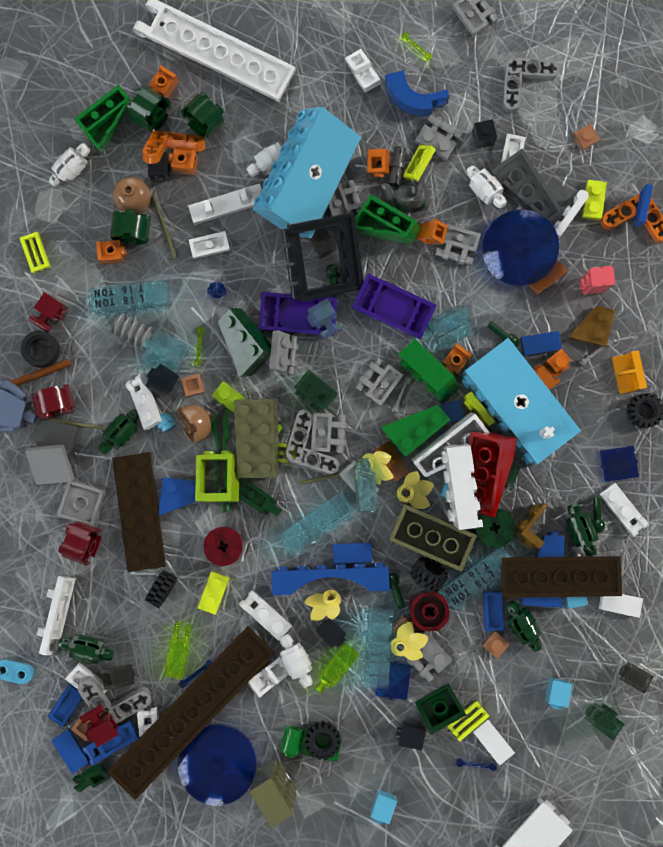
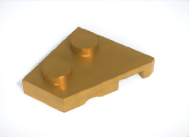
[569,306,615,347]

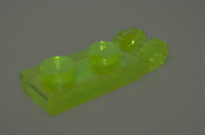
[164,621,192,680]

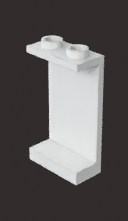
[495,797,573,847]

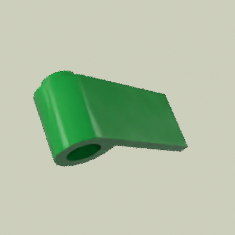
[280,726,342,762]

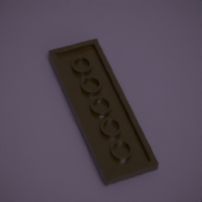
[112,452,167,572]
[501,556,622,598]

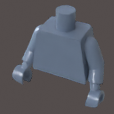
[0,377,38,433]

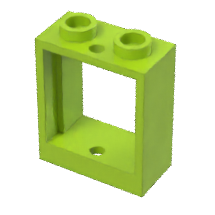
[195,451,239,502]

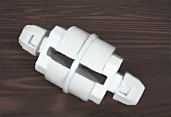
[247,142,281,177]
[49,143,90,187]
[466,165,507,209]
[280,634,313,688]

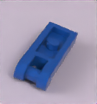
[82,720,139,766]

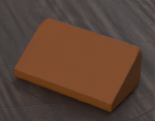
[525,258,569,296]
[374,441,410,483]

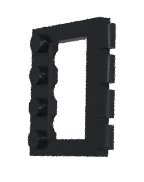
[281,212,364,302]

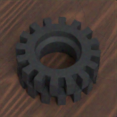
[626,393,663,428]
[410,557,448,592]
[145,570,177,609]
[305,721,341,760]

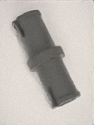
[388,146,406,186]

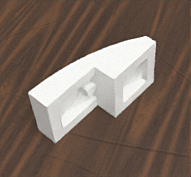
[345,49,381,93]
[598,594,643,618]
[248,657,289,698]
[473,720,515,765]

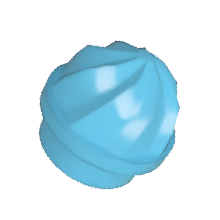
[157,413,176,433]

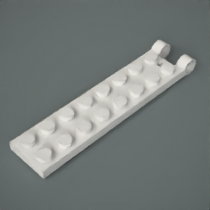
[132,0,296,102]

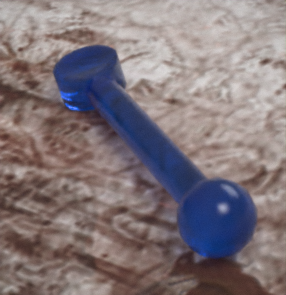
[179,660,212,688]
[456,758,497,771]

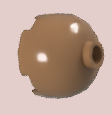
[113,176,152,215]
[177,404,213,443]

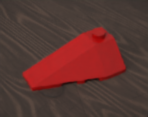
[469,432,517,517]

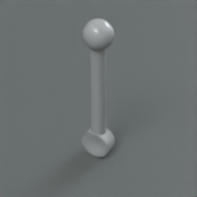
[579,339,613,365]
[392,377,411,414]

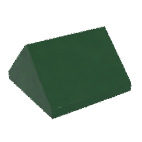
[415,684,466,734]

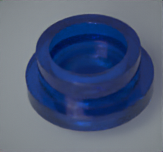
[207,282,226,298]

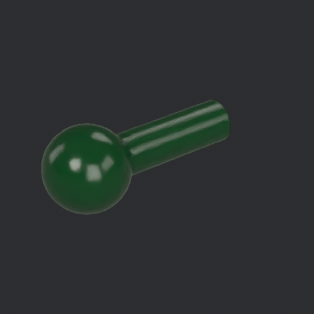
[325,264,340,300]
[487,321,519,347]
[592,497,605,533]
[389,573,406,609]

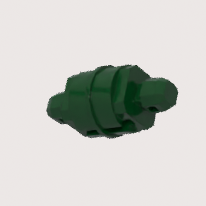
[98,409,139,455]
[566,503,599,556]
[506,601,542,652]
[58,634,114,664]

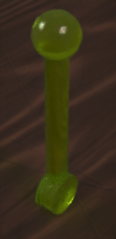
[402,32,432,60]
[194,326,204,366]

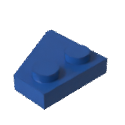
[159,477,196,515]

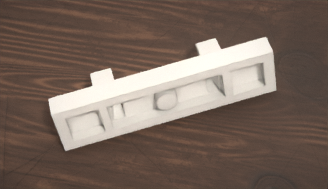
[188,184,262,225]
[37,576,76,655]

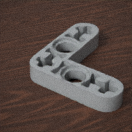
[502,57,560,113]
[284,410,339,475]
[78,676,151,723]

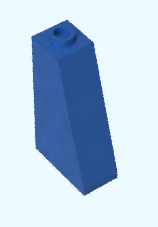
[519,532,565,608]

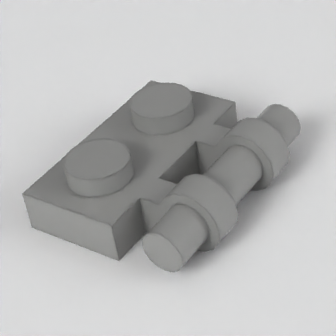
[452,0,499,36]
[415,114,463,161]
[328,180,364,216]
[435,223,481,265]
[269,331,299,375]
[355,357,403,406]
[311,413,347,453]
[406,631,452,682]

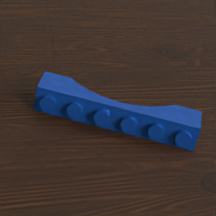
[271,563,390,595]

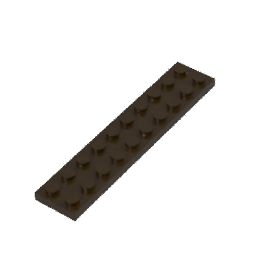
[107,626,276,800]

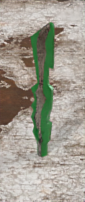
[211,408,230,512]

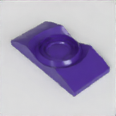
[352,273,437,340]
[258,292,338,336]

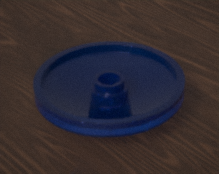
[482,209,559,286]
[178,723,257,806]

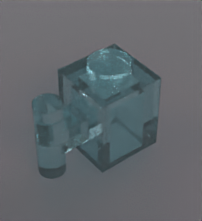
[306,298,344,339]

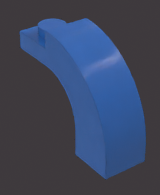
[385,70,449,116]

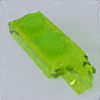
[315,642,360,693]

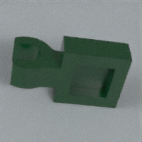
[73,763,111,792]

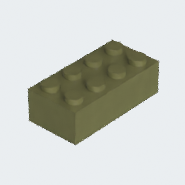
[234,398,280,478]
[388,504,477,572]
[249,759,297,828]

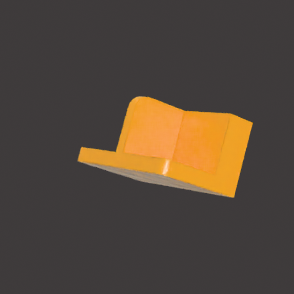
[612,350,647,394]

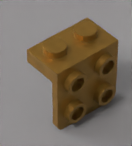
[514,503,548,549]

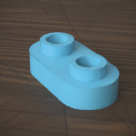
[0,659,34,684]

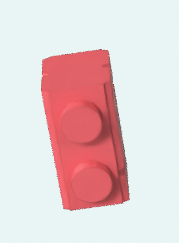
[579,266,615,295]

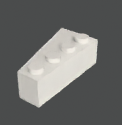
[410,412,490,477]
[441,444,483,530]

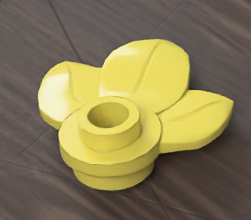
[361,451,394,485]
[397,471,434,509]
[305,590,341,621]
[390,621,428,661]

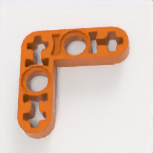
[142,131,205,164]
[601,193,663,243]

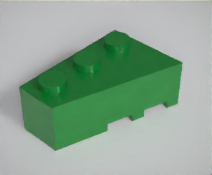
[74,84,131,154]
[355,194,421,245]
[398,339,459,404]
[381,405,450,457]

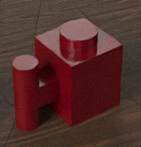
[28,292,68,333]
[79,704,118,748]

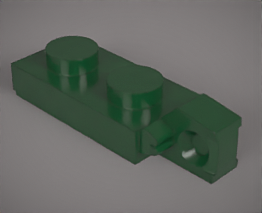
[239,478,282,516]

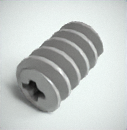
[111,313,154,351]

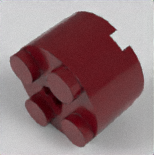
[31,384,75,420]
[58,521,102,566]
[203,527,245,566]
[408,590,449,631]

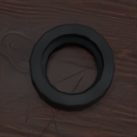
[20,330,60,368]

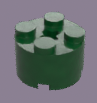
[127,86,171,133]
[181,92,224,139]
[110,209,151,245]
[473,508,515,548]

